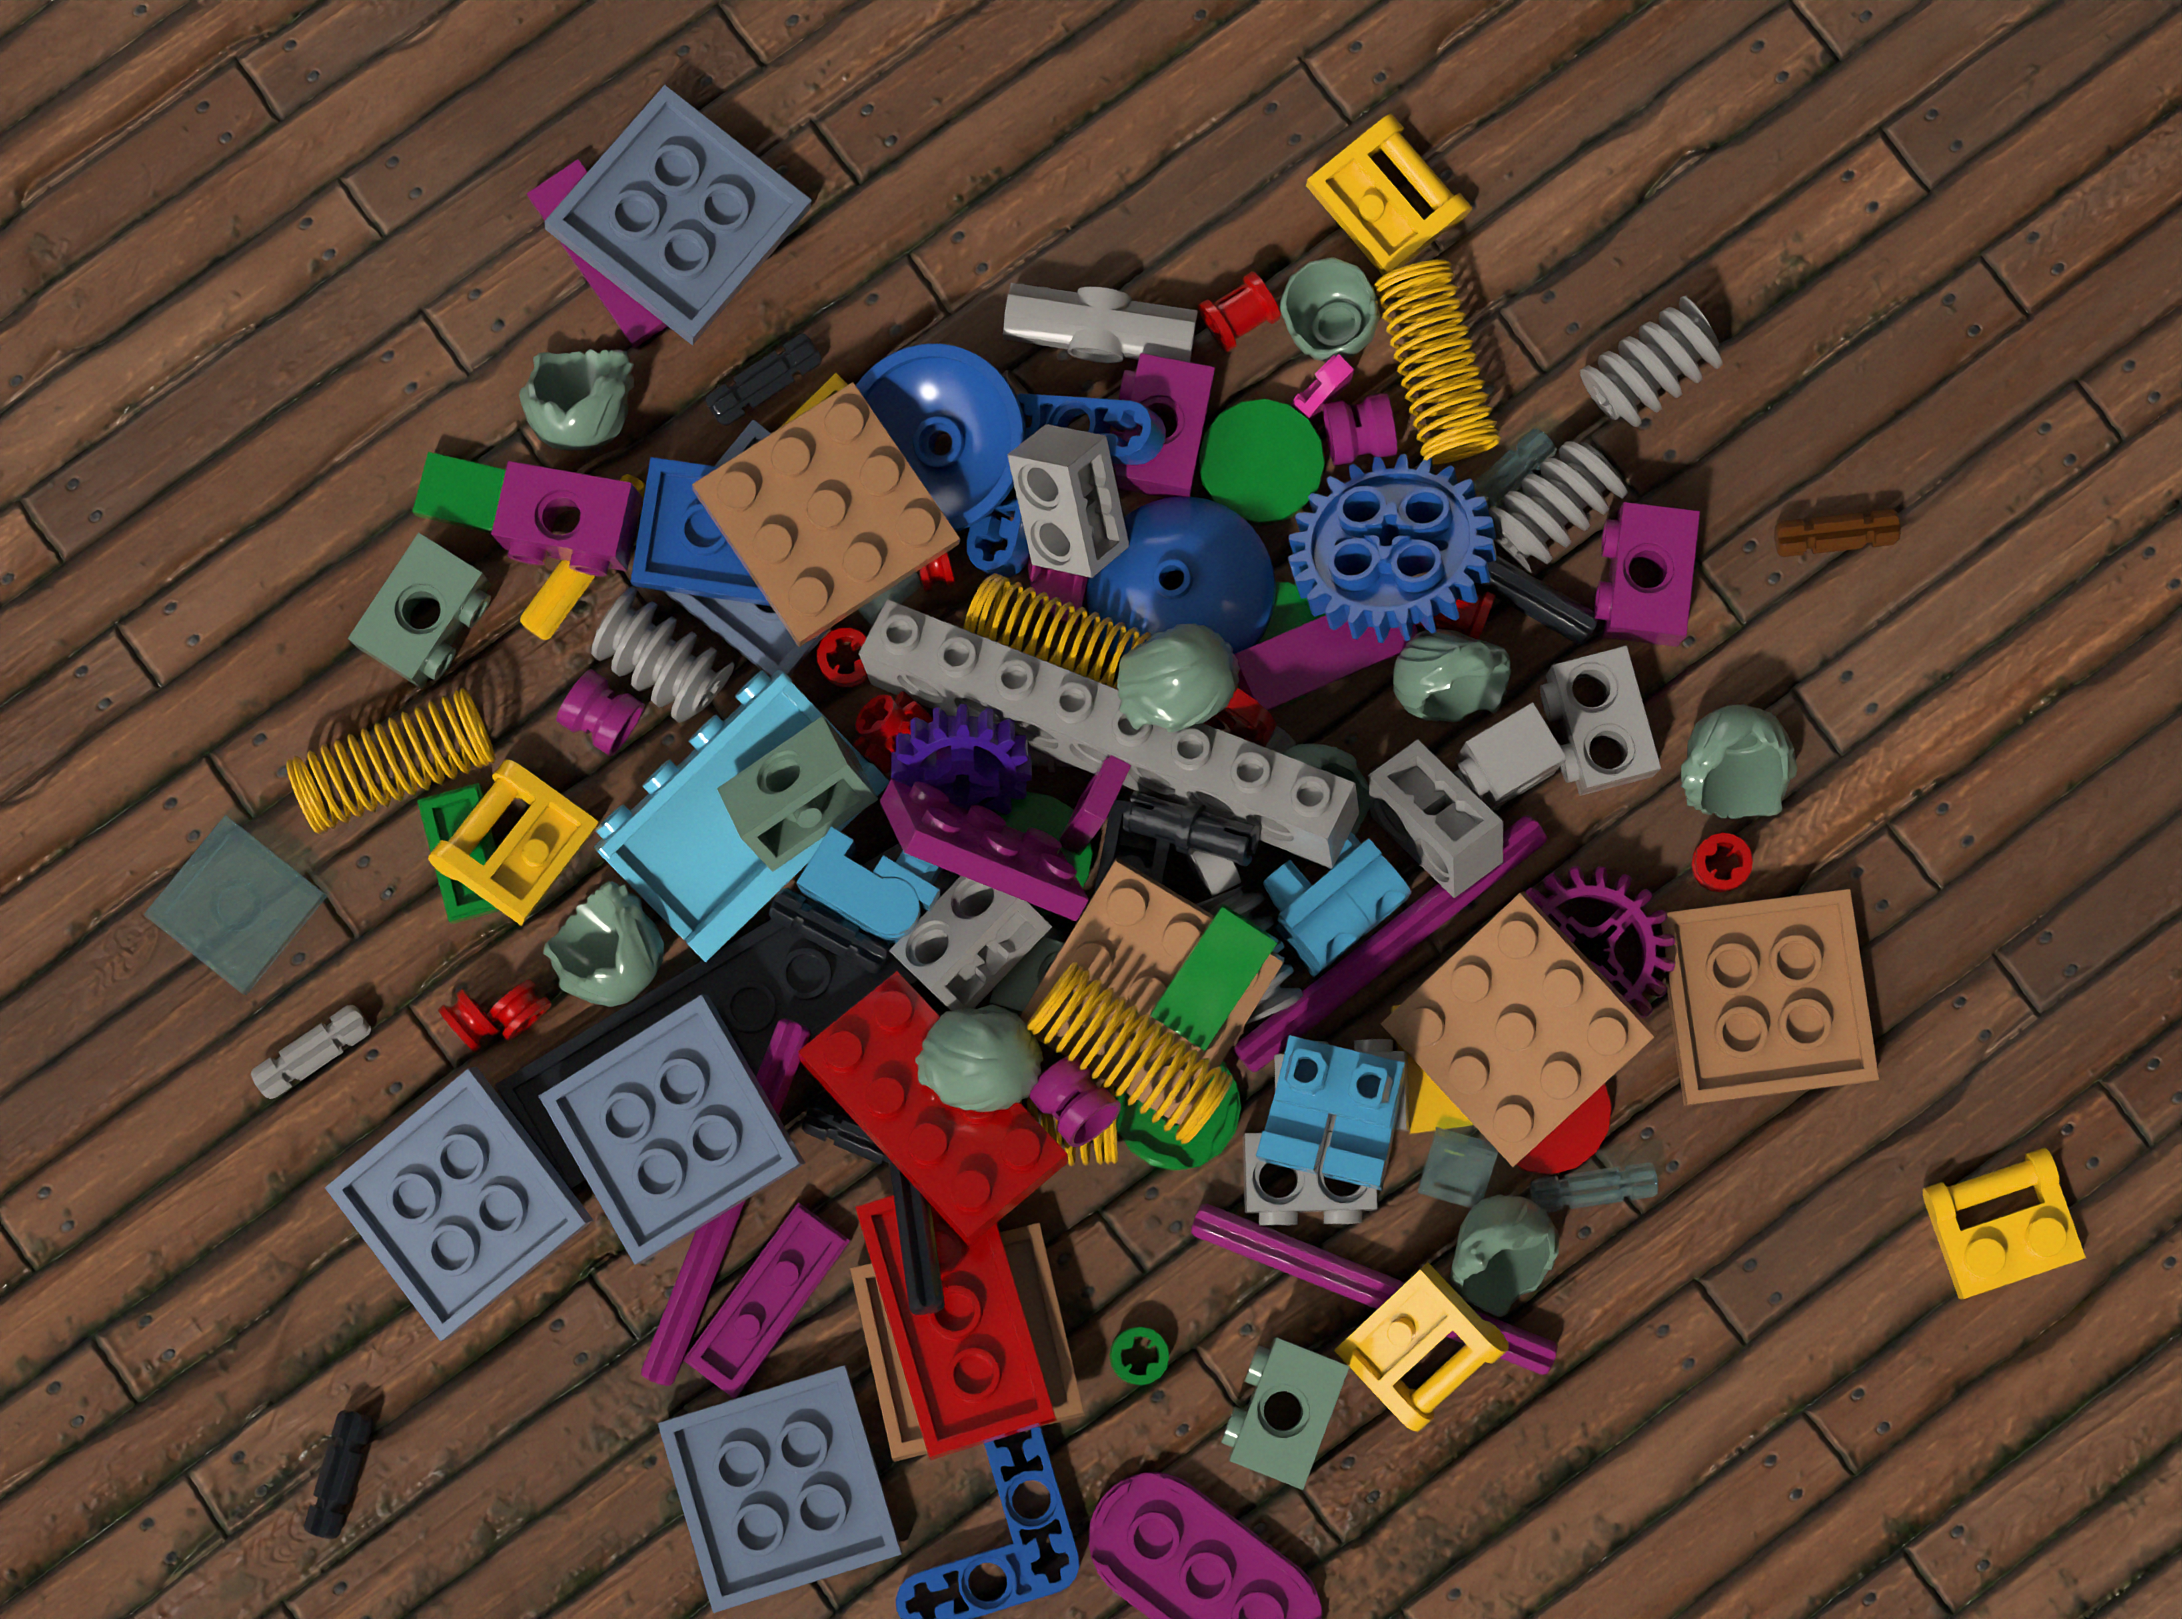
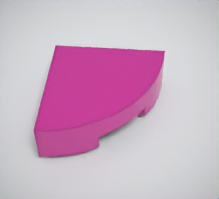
[1291,354,1354,421]
[1028,557,1088,628]

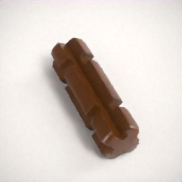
[1774,509,1901,557]

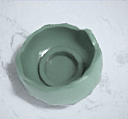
[1280,257,1381,362]

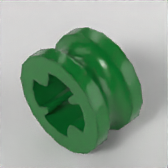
[1109,1327,1169,1385]

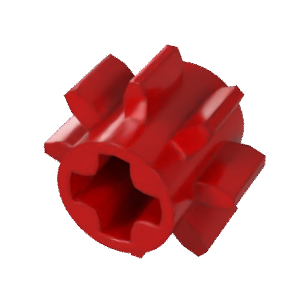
[853,691,933,774]

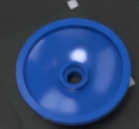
[856,344,1026,532]
[1086,496,1276,663]

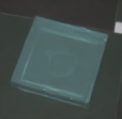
[144,815,328,995]

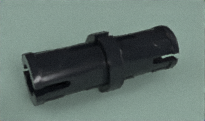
[1123,791,1260,866]

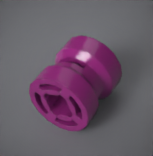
[1323,393,1397,466]
[556,669,645,757]
[1030,1055,1121,1147]

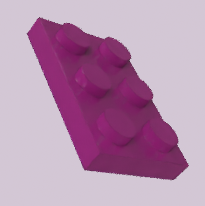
[880,779,1089,922]

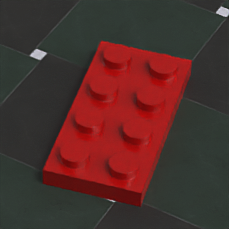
[798,971,1068,1246]
[855,1195,1057,1460]

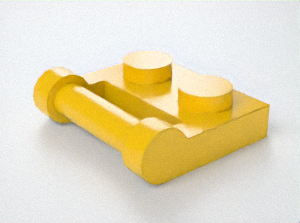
[1306,113,1473,275]
[428,759,599,926]
[1922,1148,2086,1299]
[1334,1262,1509,1432]

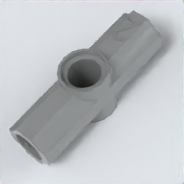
[1003,283,1198,363]

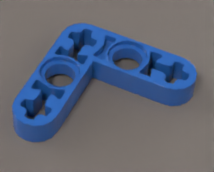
[967,393,1166,578]
[896,1427,1080,1619]

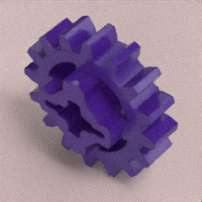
[891,704,1032,815]

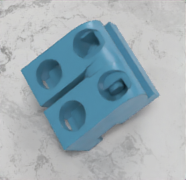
[797,827,943,944]
[1263,832,1411,978]
[1256,1035,1405,1191]

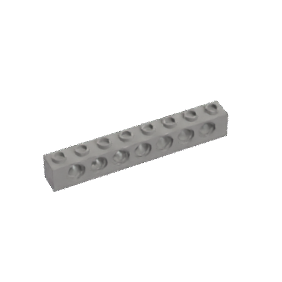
[859,599,1359,869]

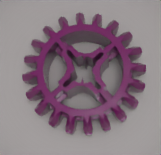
[1526,866,1675,1018]

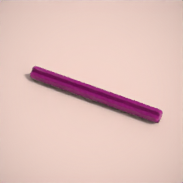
[1234,815,1547,1072]
[641,1019,810,1386]
[1191,1204,1558,1375]

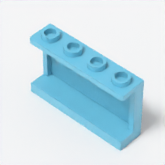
[593,669,890,962]

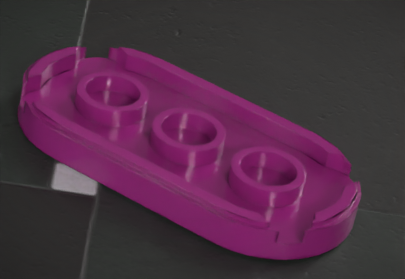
[1088,1472,1322,1619]

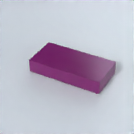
[1059,755,1131,856]

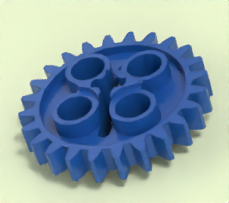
[1288,454,1497,643]

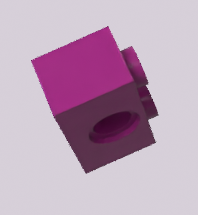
[1112,353,1215,498]
[491,461,643,576]
[1594,502,1700,647]

